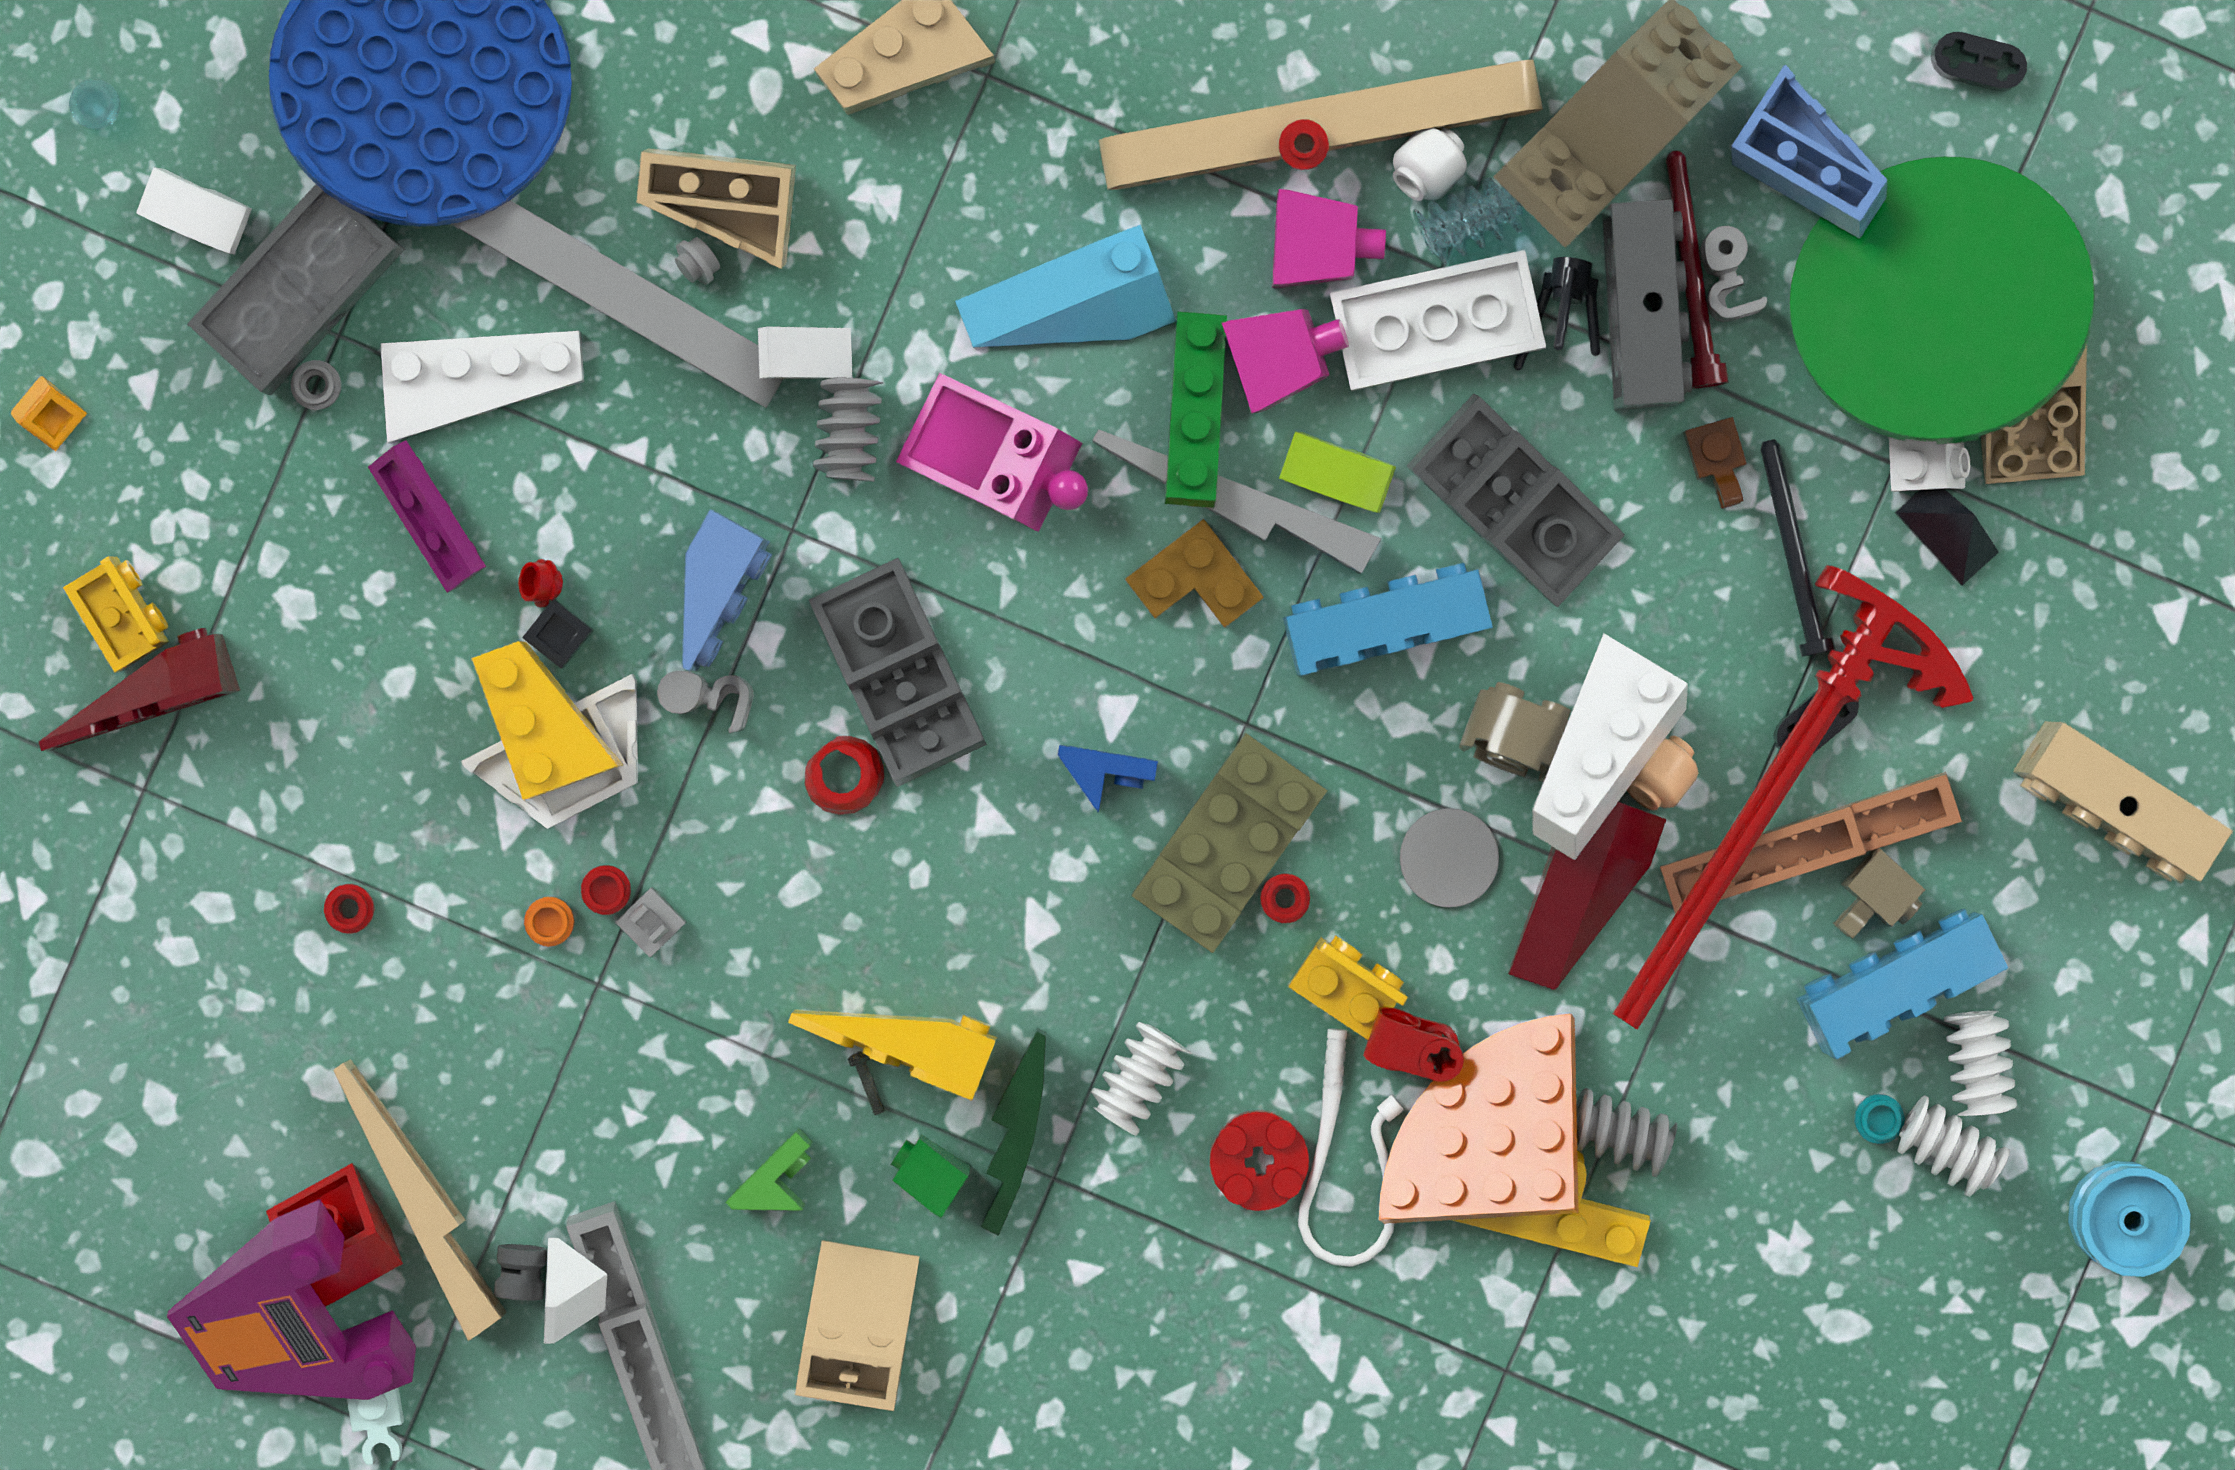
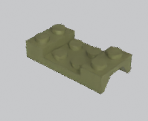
[1131,733,1328,953]

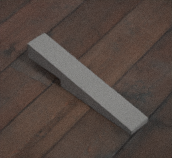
[1092,429,1382,574]
[566,1201,706,1470]

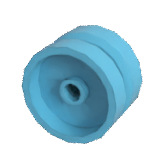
[2068,1161,2191,1277]

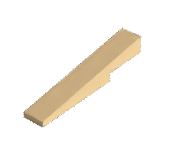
[333,1059,507,1341]

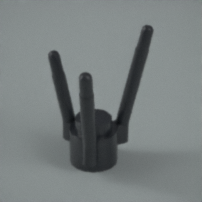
[1513,257,1600,370]

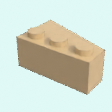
[814,0,995,115]

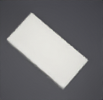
[758,327,852,379]

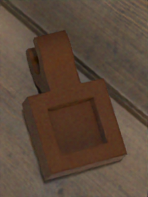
[1683,417,1747,509]

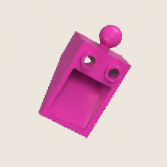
[896,373,1088,532]

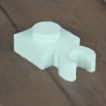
[347,1388,404,1465]

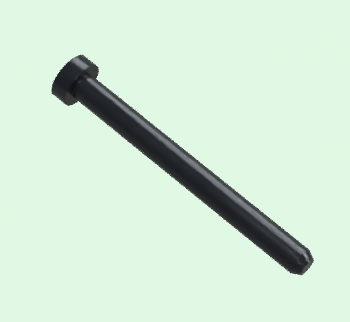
[1760,439,1836,657]

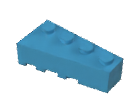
[1283,563,1493,676]
[1796,909,2008,1059]

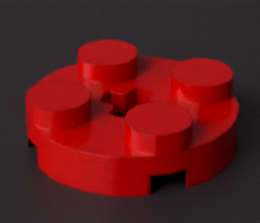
[1209,1110,1309,1211]

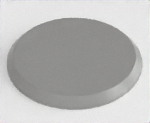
[1400,808,1499,907]

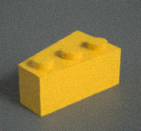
[472,641,624,800]

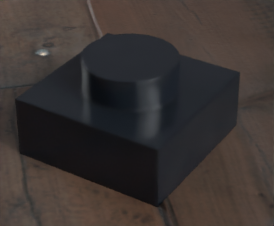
[522,599,594,669]

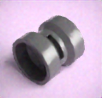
[494,1244,547,1301]

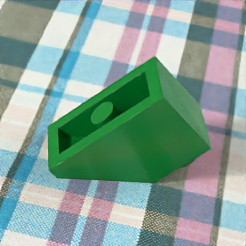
[891,1134,971,1218]

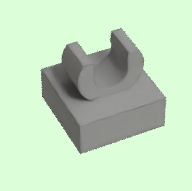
[615,887,687,957]

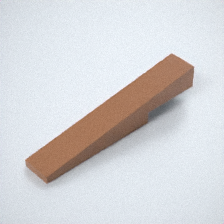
[1660,772,1962,914]

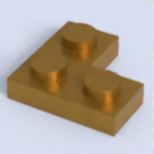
[1125,519,1264,628]

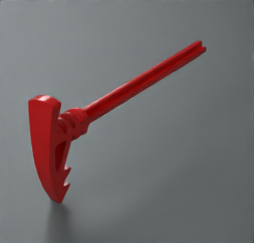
[1612,565,1973,1030]

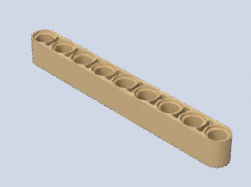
[1099,60,1543,190]

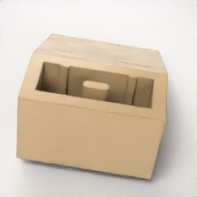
[1981,344,2087,484]
[795,1240,920,1411]

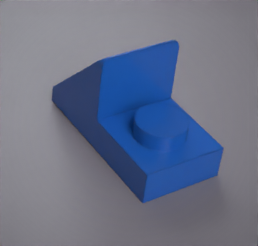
[1058,745,1158,812]

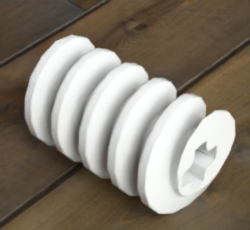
[1944,1011,2017,1116]
[1091,1022,1192,1136]
[1897,1095,2010,1197]

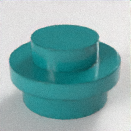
[1854,1094,1905,1144]

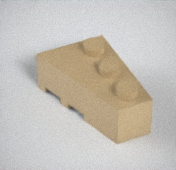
[637,148,796,269]

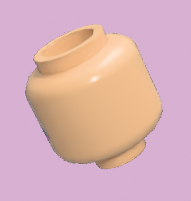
[1627,735,1699,810]

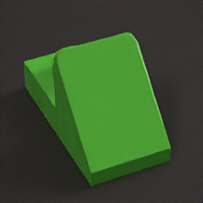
[725,1128,813,1211]

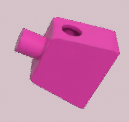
[1272,189,1386,288]
[1222,309,1349,413]

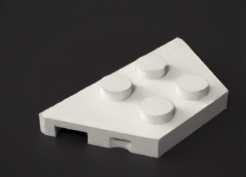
[461,674,638,829]

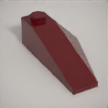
[38,627,240,751]
[1508,802,1667,990]

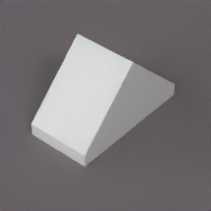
[544,1237,607,1344]

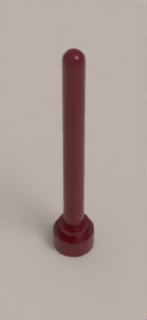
[1666,150,1729,389]

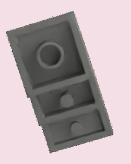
[1406,394,1625,607]
[809,558,987,787]

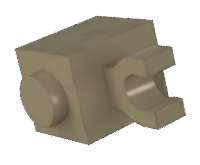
[1833,849,1925,939]

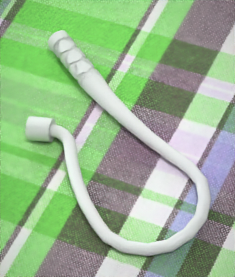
[1298,1028,1404,1267]

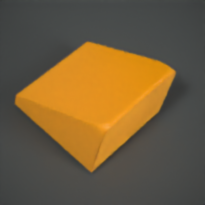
[11,376,87,451]

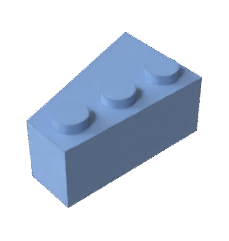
[1731,65,1887,239]

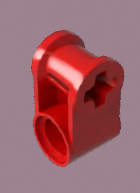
[1363,1007,1464,1082]

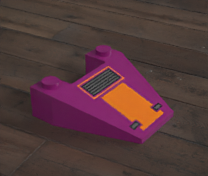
[167,1200,416,1400]

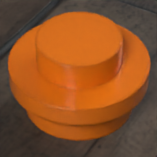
[524,897,575,947]

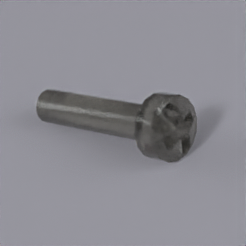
[847,1051,885,1115]

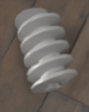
[813,377,883,482]
[1576,1088,1677,1177]

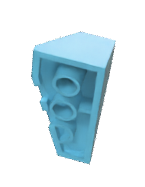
[955,225,1176,348]

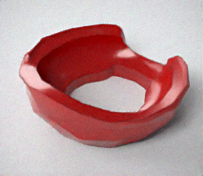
[805,736,884,815]

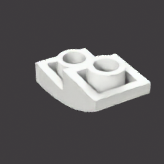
[136,167,252,255]

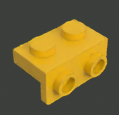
[63,556,169,673]

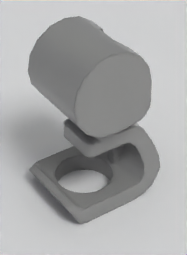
[1700,225,1767,322]
[657,671,754,733]

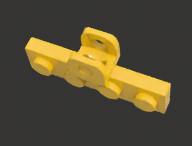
[1452,1151,1651,1267]

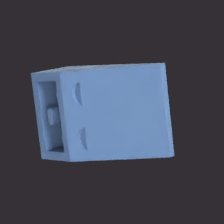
[683,509,772,671]

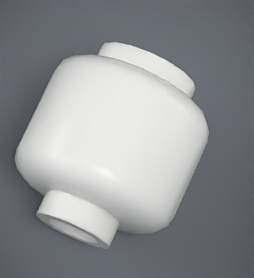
[1393,128,1467,201]

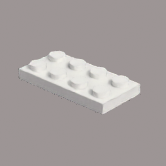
[1330,250,1546,391]

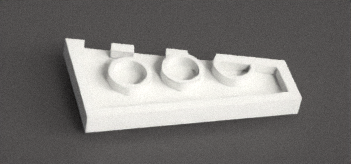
[381,331,584,444]

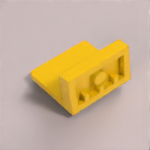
[1288,935,1408,1040]

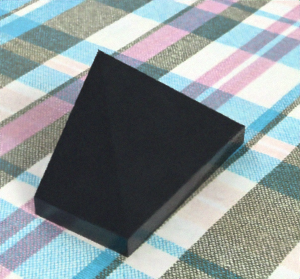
[1894,489,1999,586]

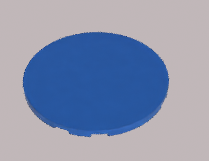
[269,0,572,227]

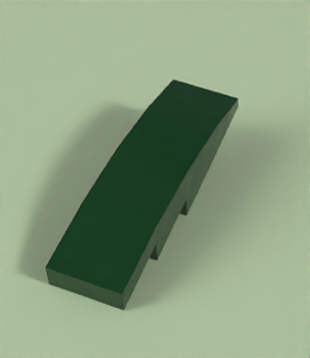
[981,1028,1046,1236]

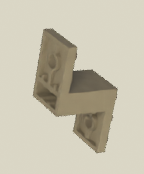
[1494,0,1742,248]

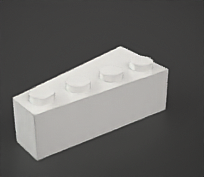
[1533,634,1688,860]

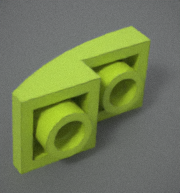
[1279,431,1396,513]

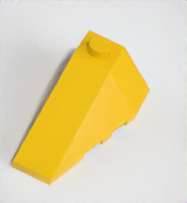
[788,1010,997,1100]

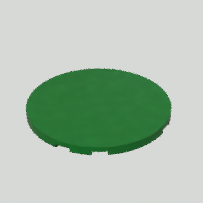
[1790,156,2095,445]

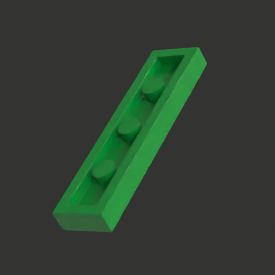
[1164,311,1227,508]

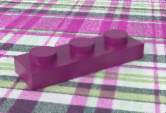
[368,440,486,593]

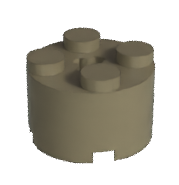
[1459,682,1571,782]

